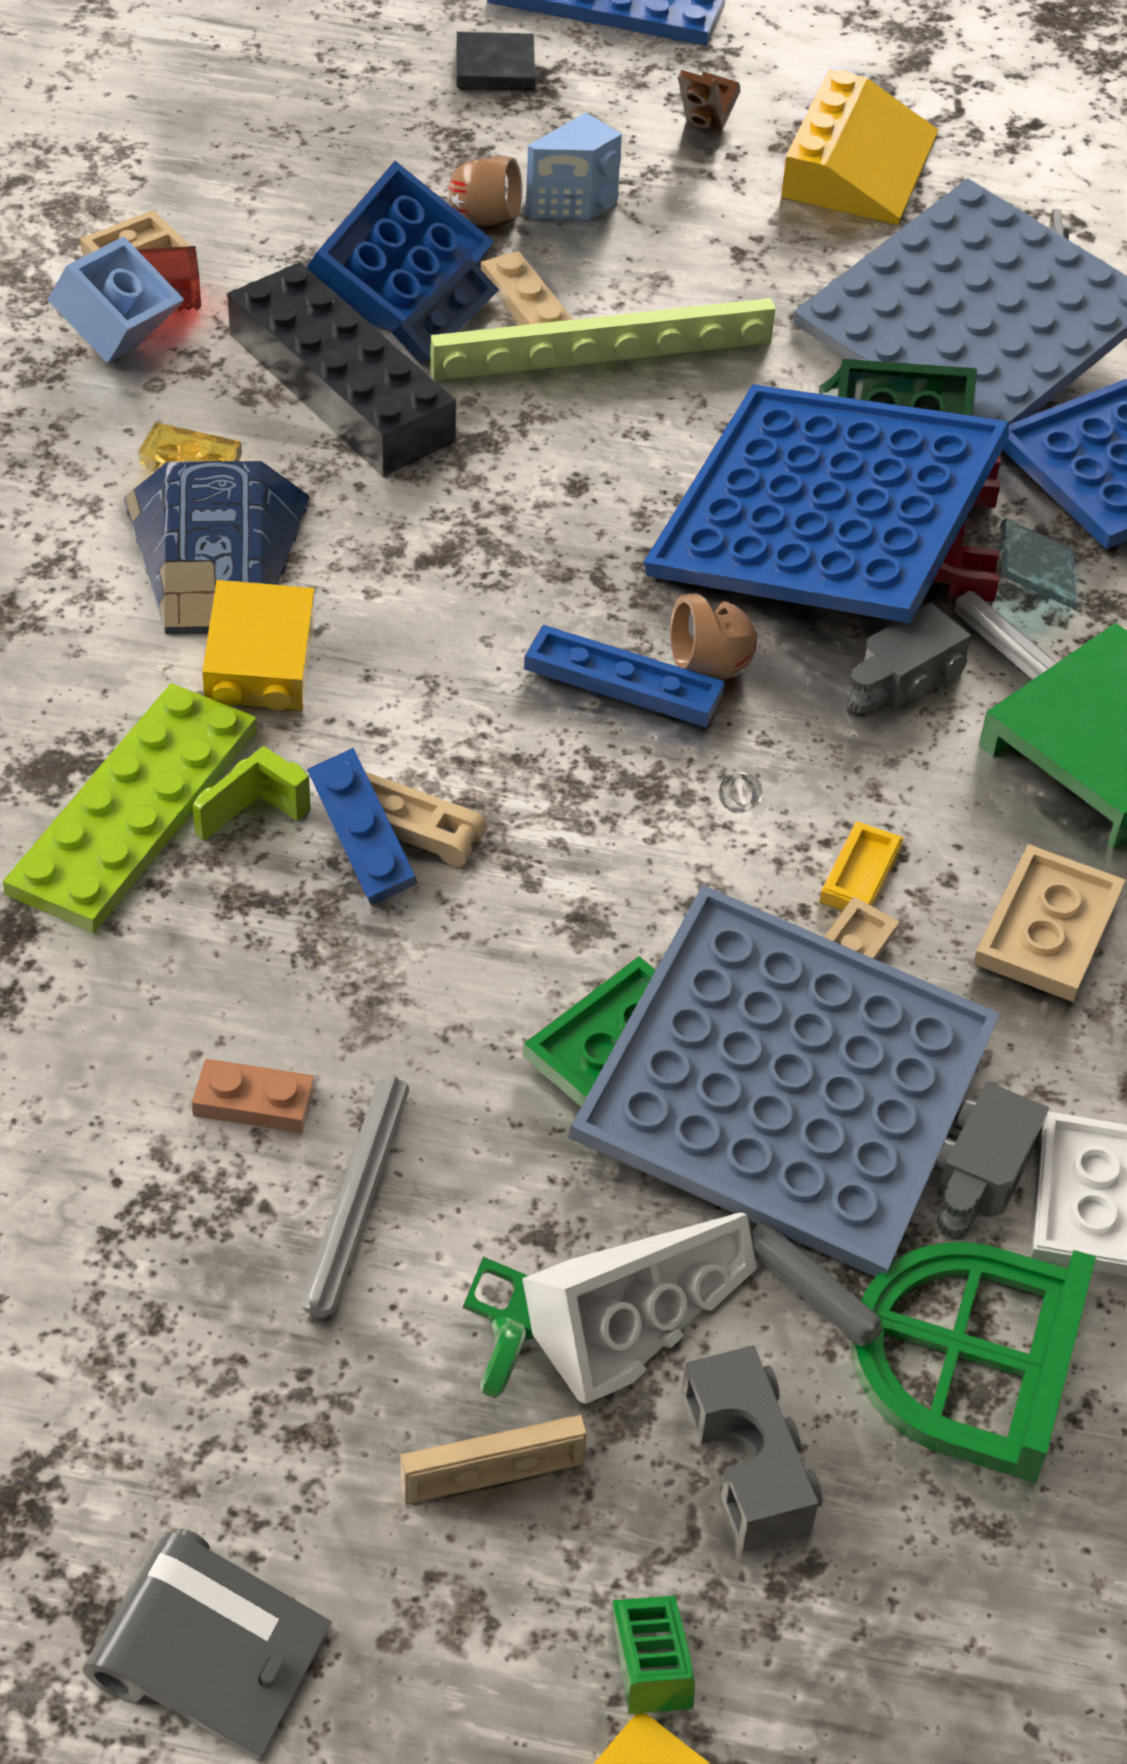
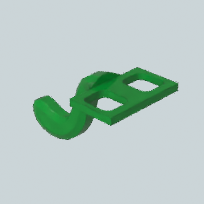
[462,1256,535,1399]

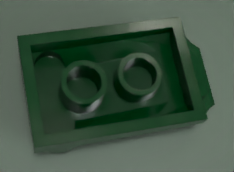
[819,359,977,416]

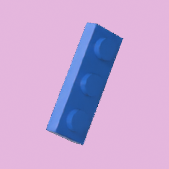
[307,747,418,905]

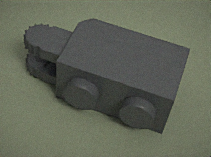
[845,603,971,714]
[934,1081,1050,1239]

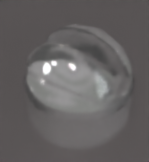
[719,771,763,813]

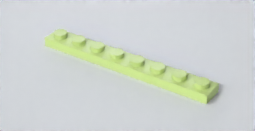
[430,298,776,381]

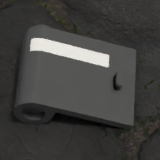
[82,1529,332,1761]

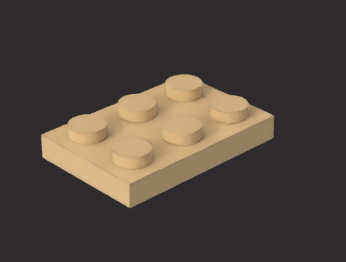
[973,844,1126,1002]

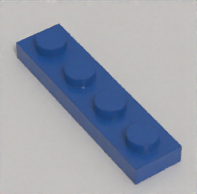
[524,624,725,727]

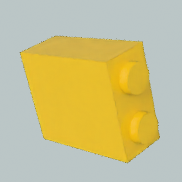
[202,580,315,711]

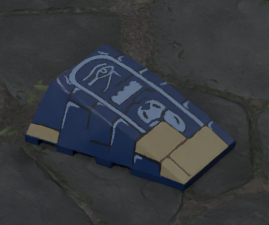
[124,461,310,634]

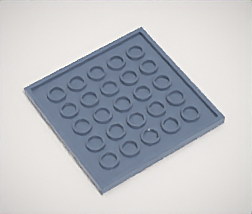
[794,178,1127,425]
[568,885,1000,1277]

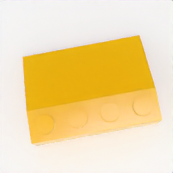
[781,69,938,225]

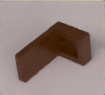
[678,70,741,131]

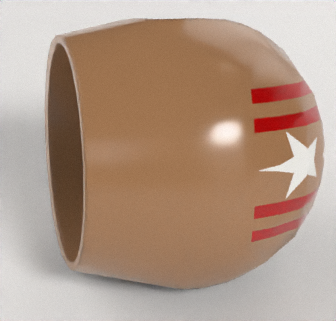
[448,155,522,227]
[670,593,757,681]

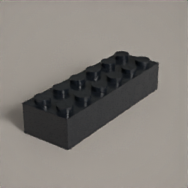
[227,262,456,477]

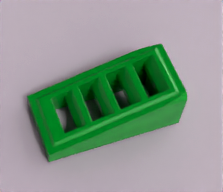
[612,1595,695,1714]

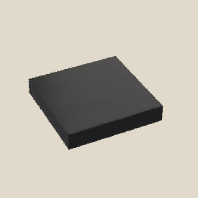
[456,32,536,90]

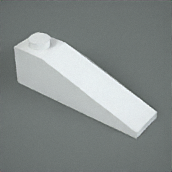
[522,1213,757,1404]

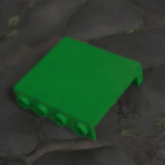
[978,622,1127,848]

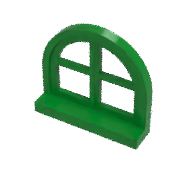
[852,1242,1096,1483]

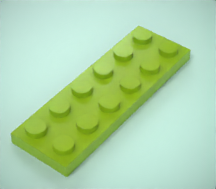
[2,683,257,933]

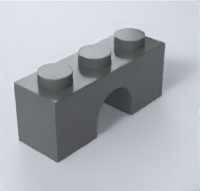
[681,1345,823,1551]

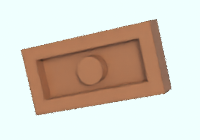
[192,1058,315,1133]

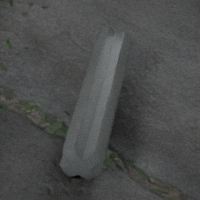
[750,1222,883,1346]

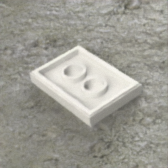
[1030,1111,1127,1276]

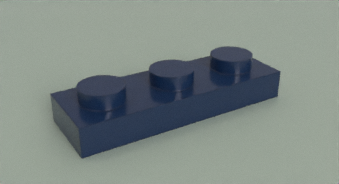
[392,258,499,366]

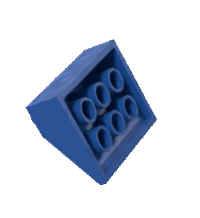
[306,160,494,332]

